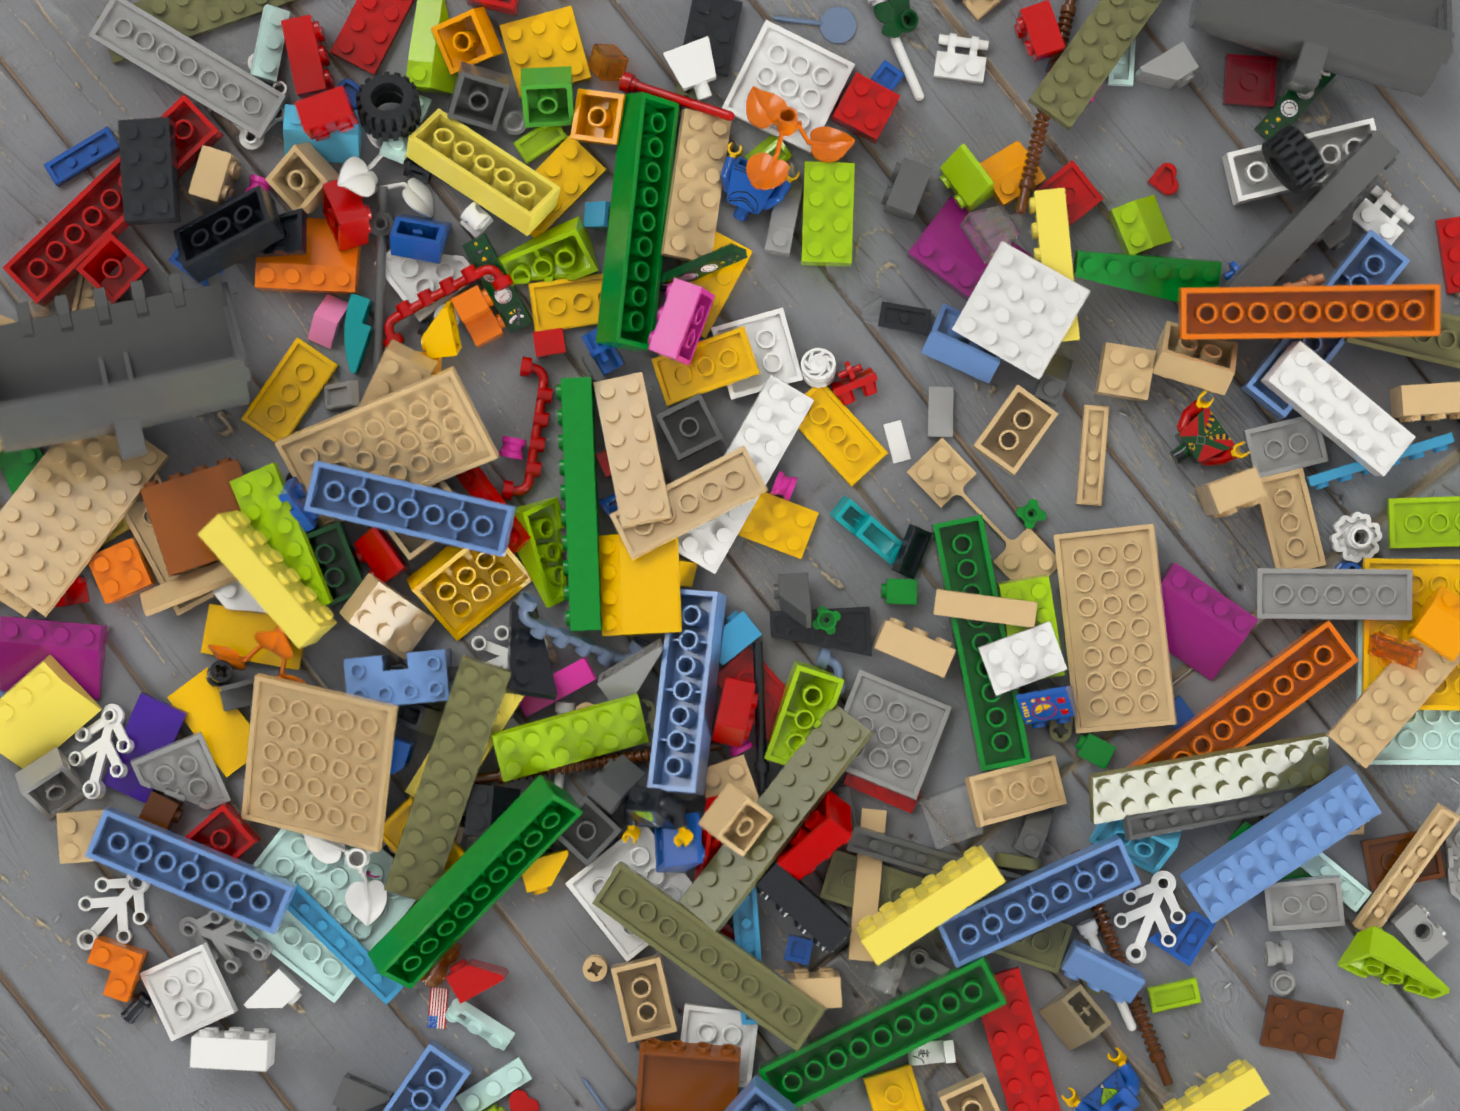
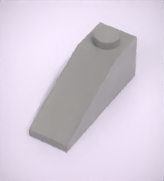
[764,182,803,257]
[597,637,664,701]

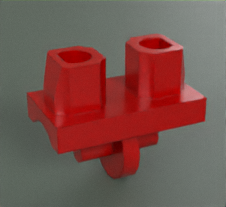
[830,361,878,406]

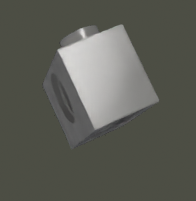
[1388,902,1449,962]

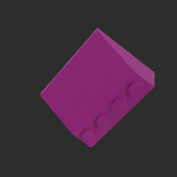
[907,196,1031,301]
[1161,563,1258,681]
[0,616,108,700]

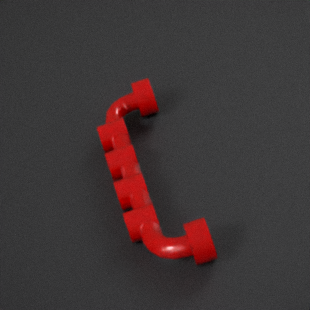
[383,264,514,348]
[501,356,553,501]

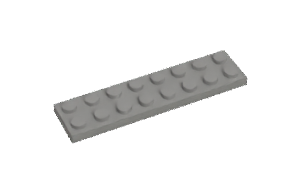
[88,0,287,140]

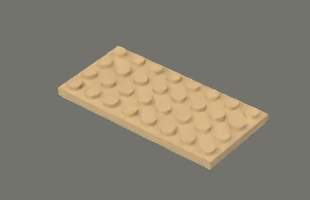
[275,366,499,528]
[0,434,169,617]
[1054,524,1177,734]

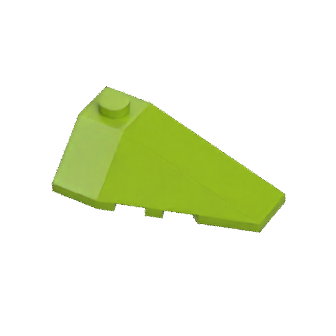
[406,0,458,95]
[499,216,599,284]
[515,497,567,608]
[764,659,845,765]

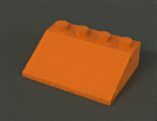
[255,218,361,295]

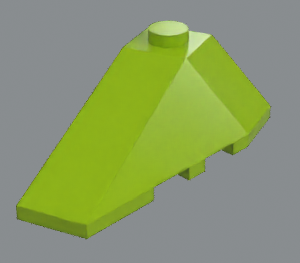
[1338,926,1450,999]

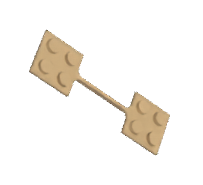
[906,438,1057,580]

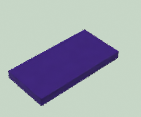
[102,692,188,803]

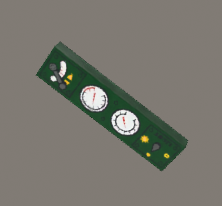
[1253,71,1337,141]
[462,233,533,333]
[660,243,747,293]

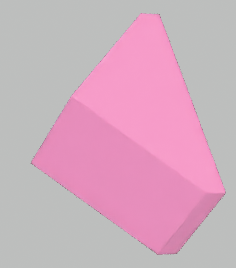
[308,294,348,349]

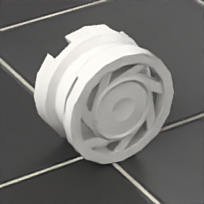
[801,348,836,388]

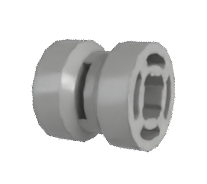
[1263,939,1293,966]

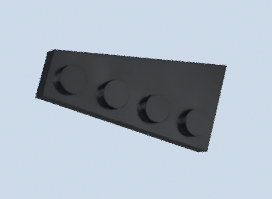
[247,208,307,258]
[506,601,558,700]
[770,607,872,656]

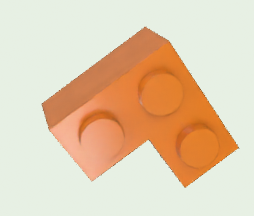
[451,285,506,348]
[87,935,149,1003]

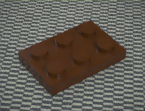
[1360,830,1445,891]
[1259,995,1344,1060]

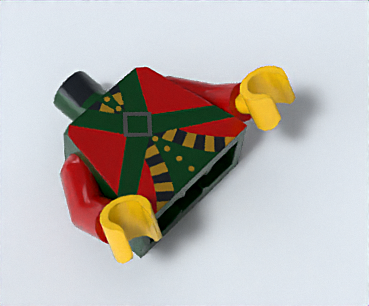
[1170,390,1250,467]

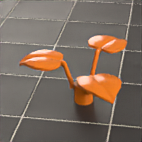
[746,86,855,190]
[208,625,307,684]

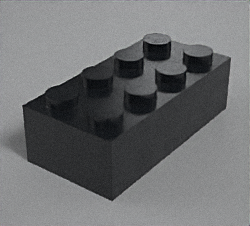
[118,117,181,225]
[173,184,285,283]
[756,859,852,953]

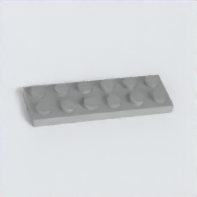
[1257,568,1412,620]

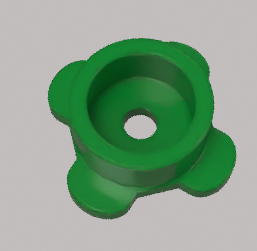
[1016,499,1046,529]
[812,606,841,634]

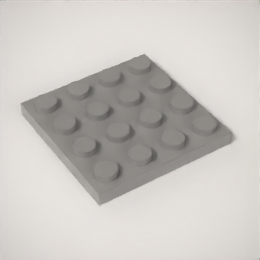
[843,669,952,800]

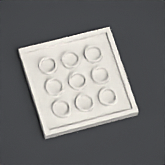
[722,20,855,155]
[952,241,1090,380]
[565,825,693,962]

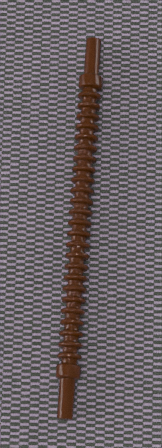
[1015,0,1076,215]
[473,741,722,784]
[1071,849,1173,1086]

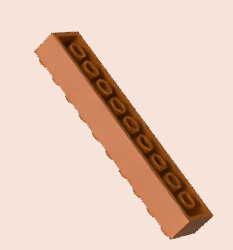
[1178,284,1441,339]
[1125,620,1359,768]

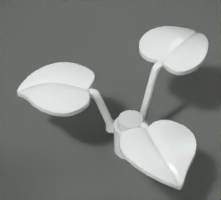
[337,133,434,219]
[304,817,395,925]

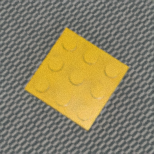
[499,6,591,99]

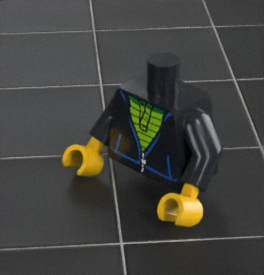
[622,785,693,847]

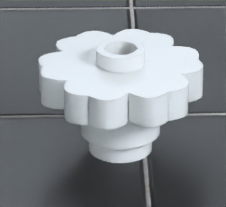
[1329,512,1382,563]

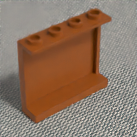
[140,457,243,577]
[636,1038,741,1111]

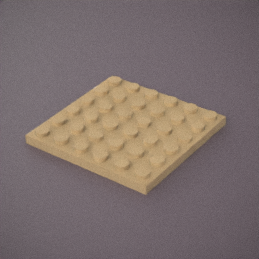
[241,673,398,852]

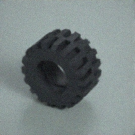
[356,71,422,142]
[1262,125,1326,195]

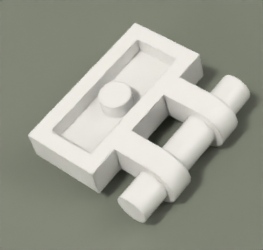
[933,33,989,84]
[1352,185,1415,245]

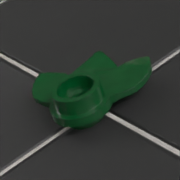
[873,0,919,38]

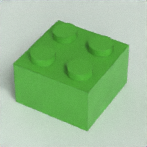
[520,66,575,128]

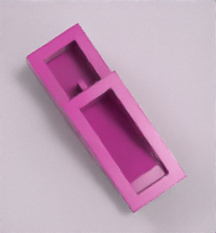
[520,657,597,717]

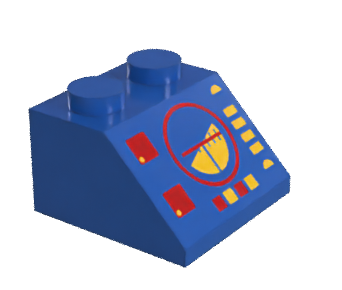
[1016,686,1077,729]

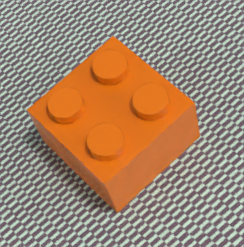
[88,538,158,604]

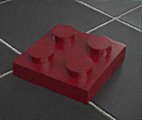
[1223,54,1277,108]

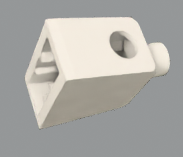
[663,36,717,101]

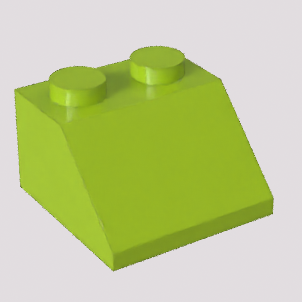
[939,143,994,213]
[1107,195,1173,255]

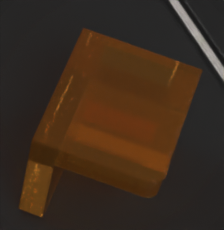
[588,44,629,81]

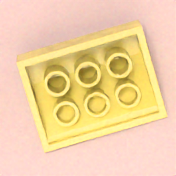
[0,654,102,769]

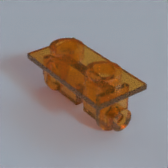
[1367,631,1424,670]
[420,943,463,988]

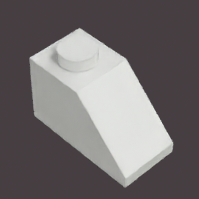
[244,966,304,1008]

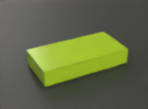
[513,126,568,165]
[1146,977,1201,1013]

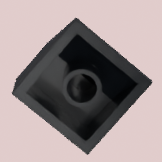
[464,784,521,837]

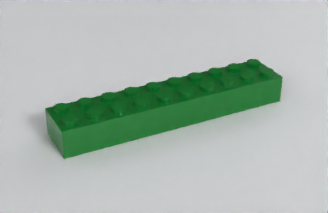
[596,92,679,351]
[556,377,602,631]
[931,515,1031,771]
[367,775,583,989]
[758,956,1007,1109]

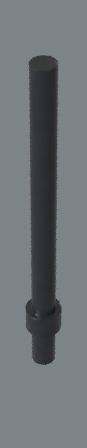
[753,642,769,793]

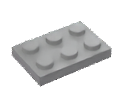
[1243,416,1329,478]
[1264,875,1345,932]

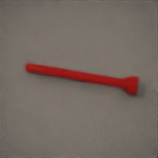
[619,72,735,121]

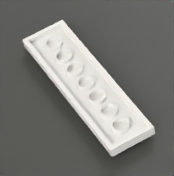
[678,375,814,574]

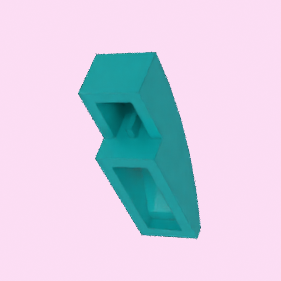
[344,293,374,375]
[829,495,902,565]

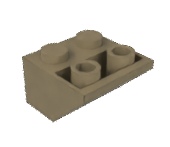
[1038,980,1112,1051]

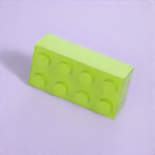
[801,161,855,267]
[996,574,1065,680]

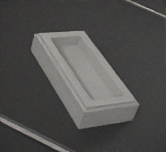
[324,380,359,410]
[927,387,954,437]

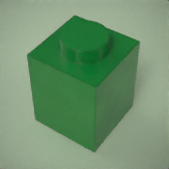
[881,579,917,605]
[1074,733,1116,769]

